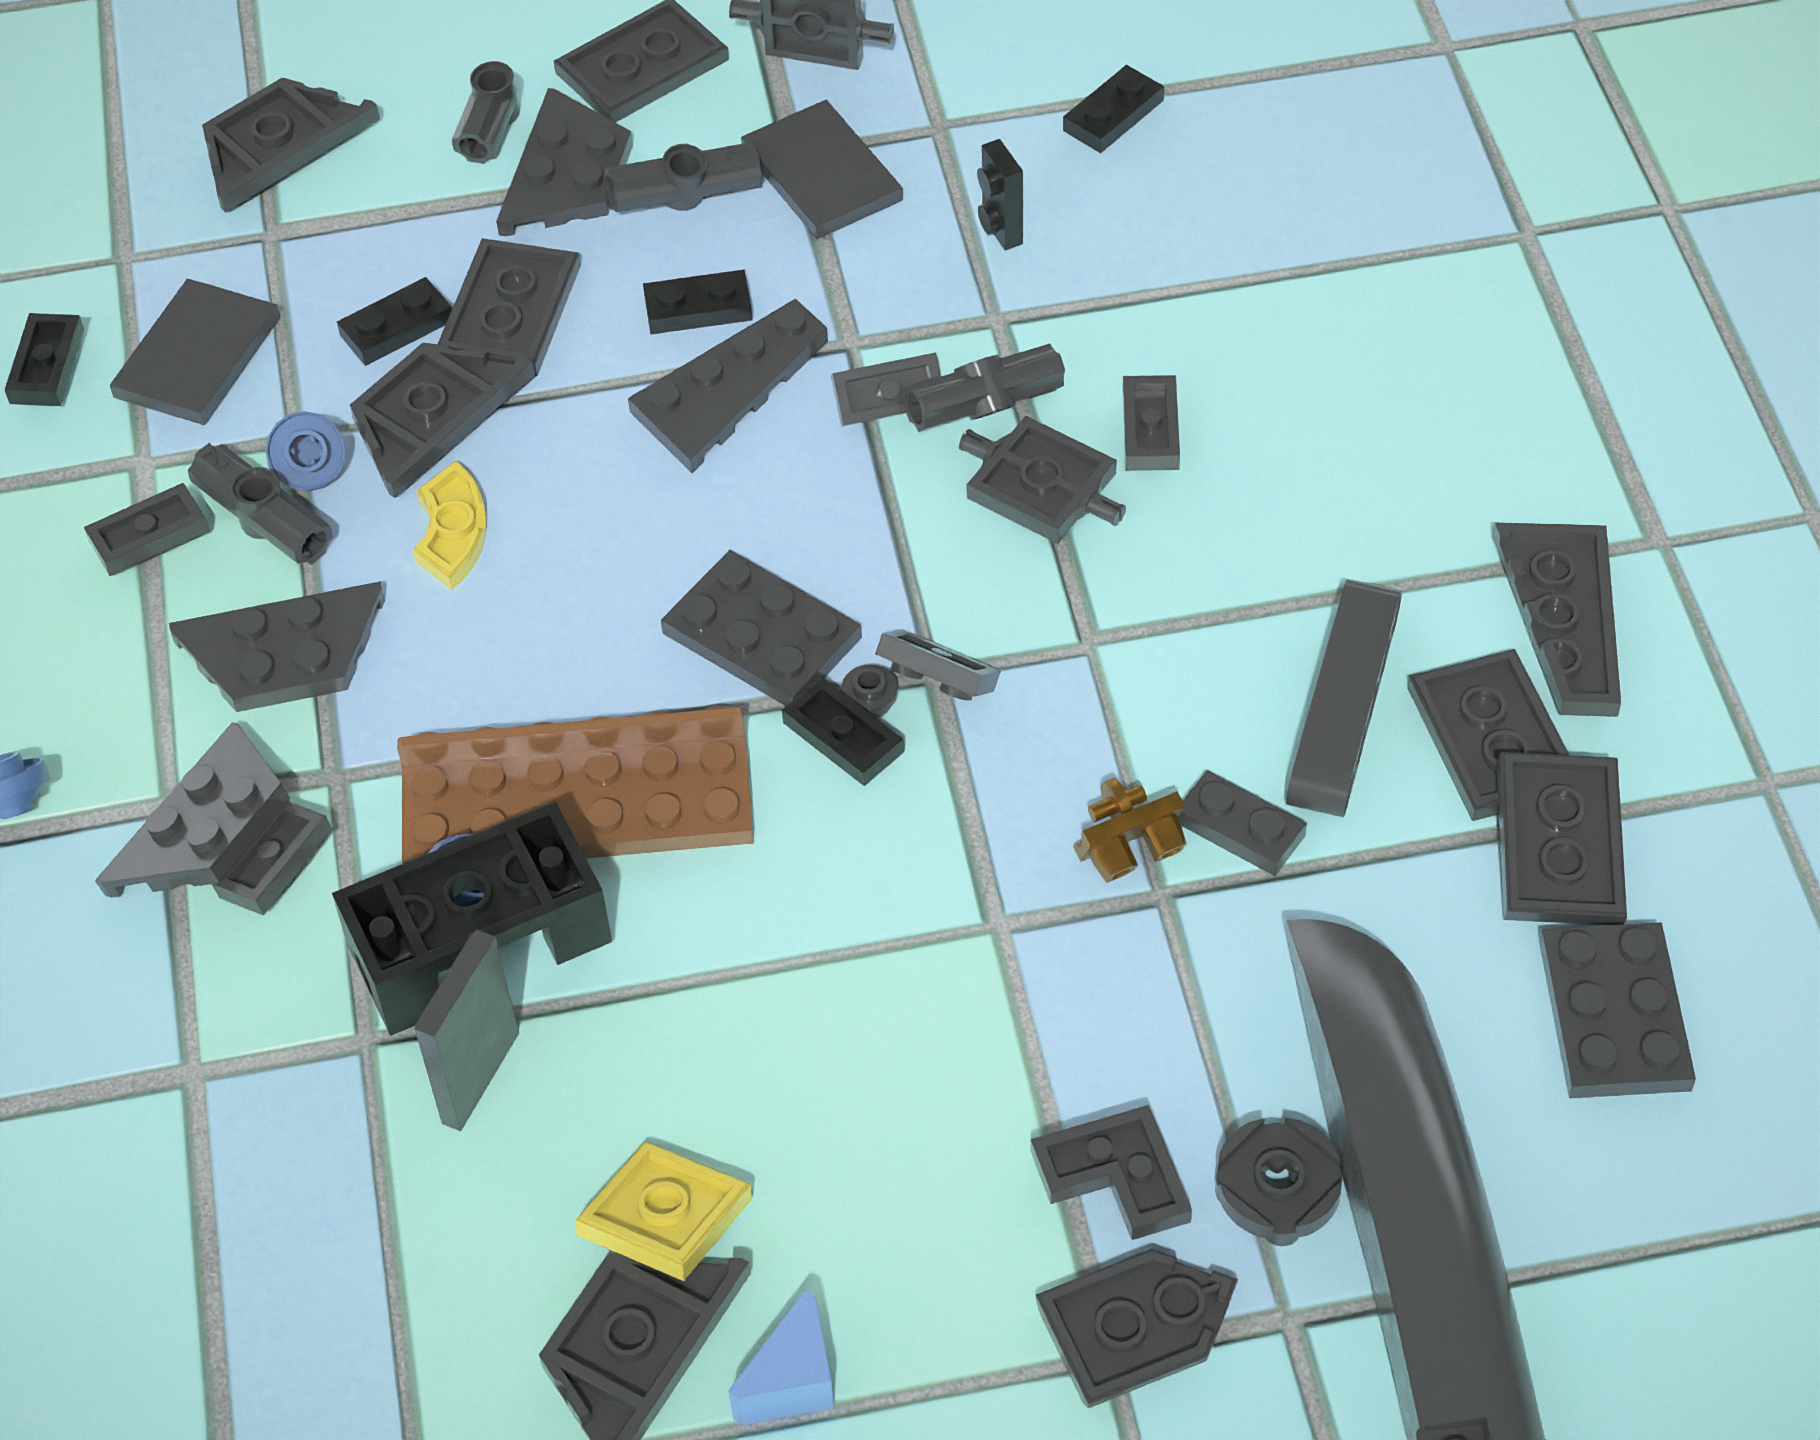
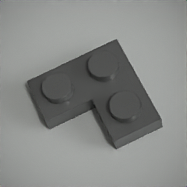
[1030,1105,1192,1240]

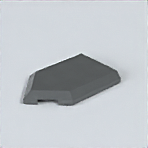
[1035,1249,1238,1409]

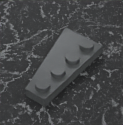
[628,298,828,473]

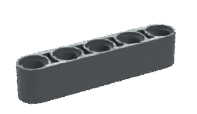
[1286,579,1402,818]

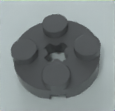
[1215,1118,1343,1246]

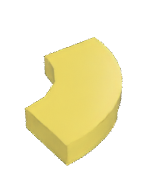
[412,460,487,590]

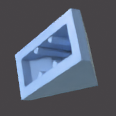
[728,1291,834,1426]

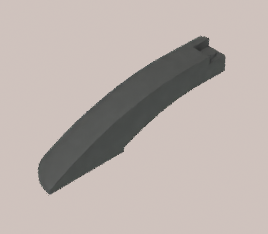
[1285,919,1546,1440]

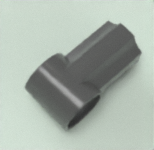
[452,61,520,164]

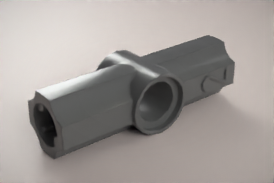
[604,142,762,212]
[904,343,1066,432]
[187,443,333,564]

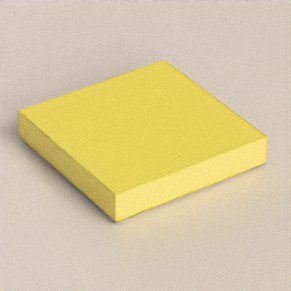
[575,1141,752,1281]

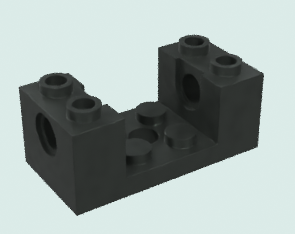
[332,801,612,1036]

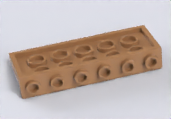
[397,707,754,864]

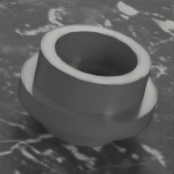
[841,665,898,718]

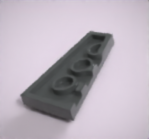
[1493,522,1621,717]

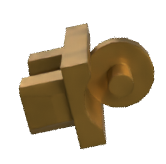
[1073,778,1187,883]

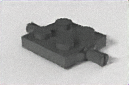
[729,0,894,70]
[959,416,1126,544]

